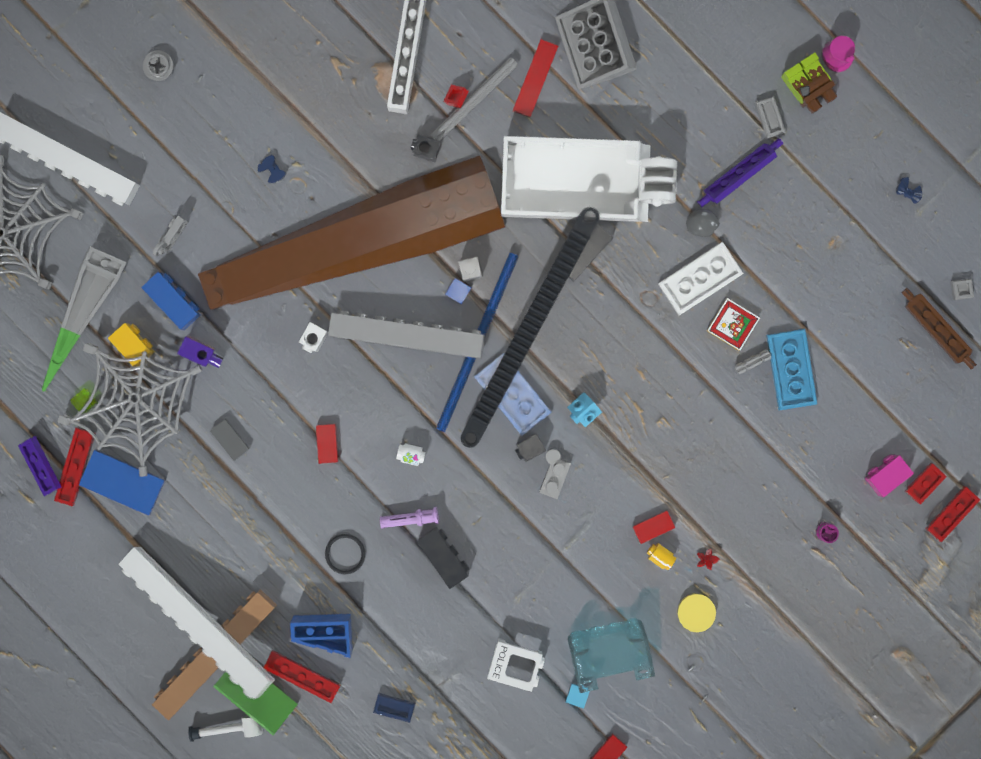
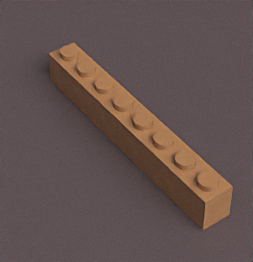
[152,590,277,721]

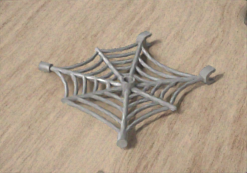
[0,155,84,290]
[57,343,203,477]

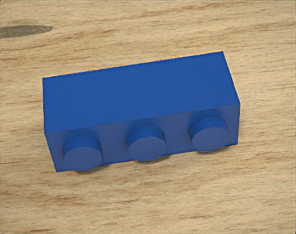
[141,272,201,331]

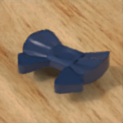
[257,155,286,183]
[896,177,922,204]

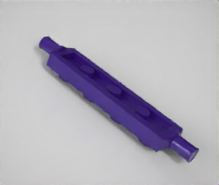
[697,138,784,208]

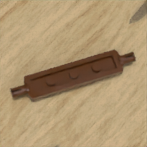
[901,288,977,370]

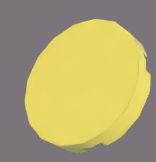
[677,593,716,632]

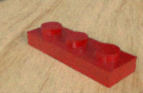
[925,486,980,542]

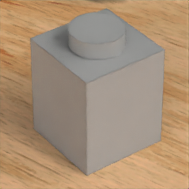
[458,257,482,282]

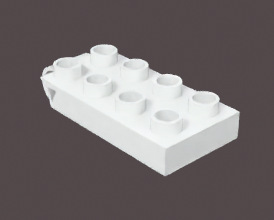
[501,136,677,222]

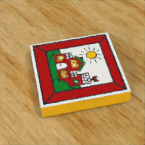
[707,298,760,351]

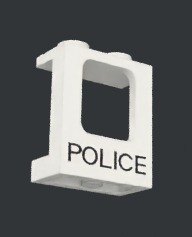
[487,638,545,692]

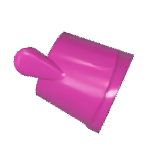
[822,36,855,72]

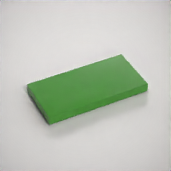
[213,672,298,735]

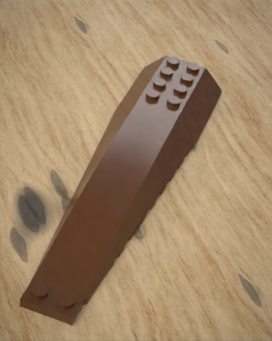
[198,155,505,310]

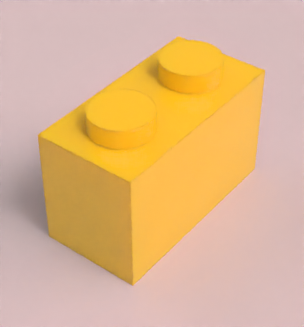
[108,323,155,367]

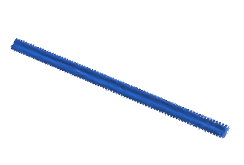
[436,253,518,432]

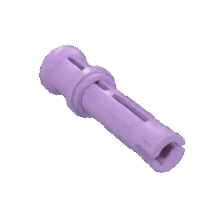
[380,507,439,529]

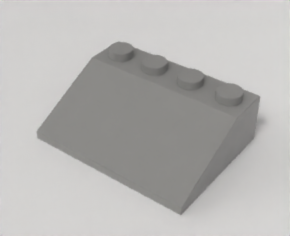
[555,0,637,90]

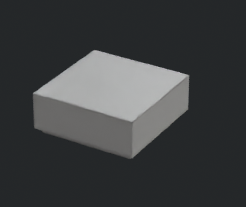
[951,279,974,300]

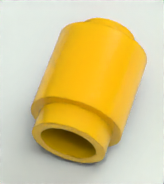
[647,543,676,570]

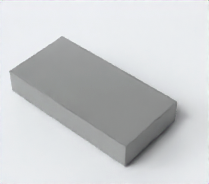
[755,96,786,139]

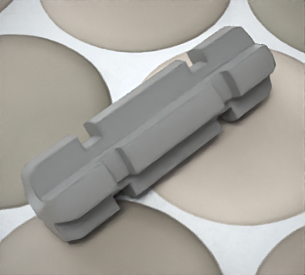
[734,350,771,374]

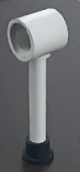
[188,715,263,742]

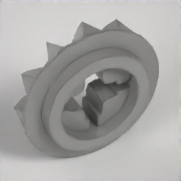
[143,50,174,82]

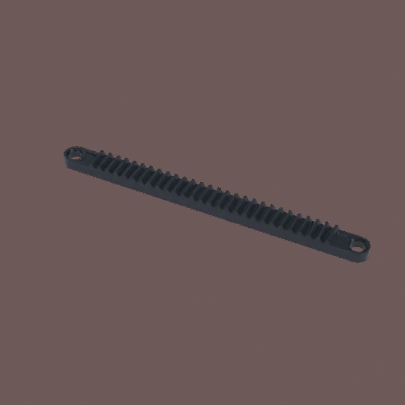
[461,207,600,448]

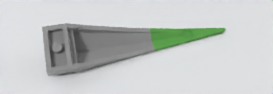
[42,246,126,392]

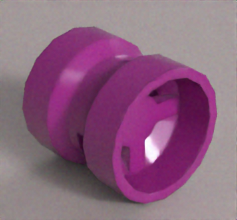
[816,522,839,543]

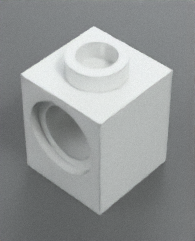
[299,322,328,353]

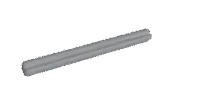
[430,58,518,141]

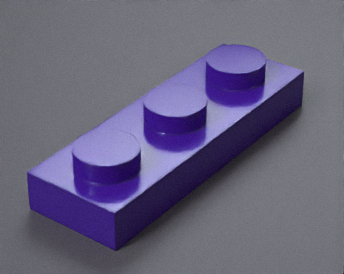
[18,436,61,496]

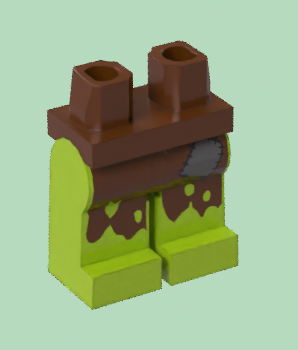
[781,52,837,114]

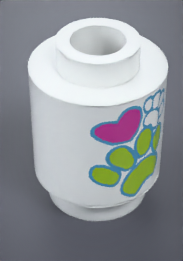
[396,444,426,466]

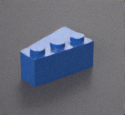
[290,614,352,658]

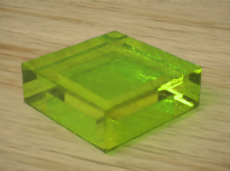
[69,388,98,414]

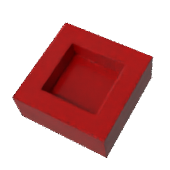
[443,85,469,108]

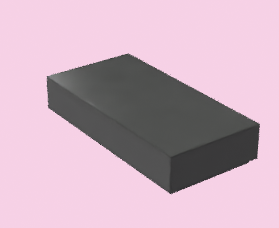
[210,419,250,461]

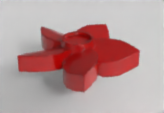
[697,548,719,570]

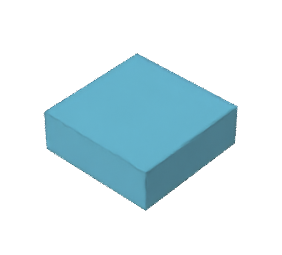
[565,683,590,709]

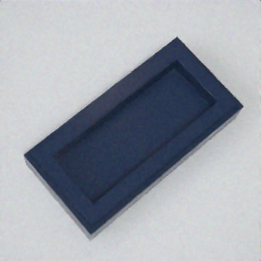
[373,693,415,723]

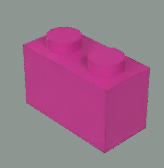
[865,454,914,497]

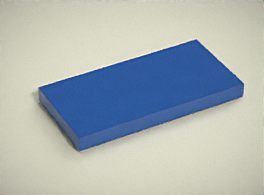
[79,450,165,516]

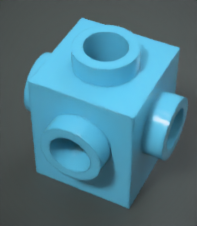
[567,392,602,427]

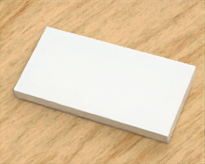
[658,242,744,315]

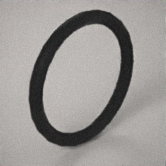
[325,534,365,574]

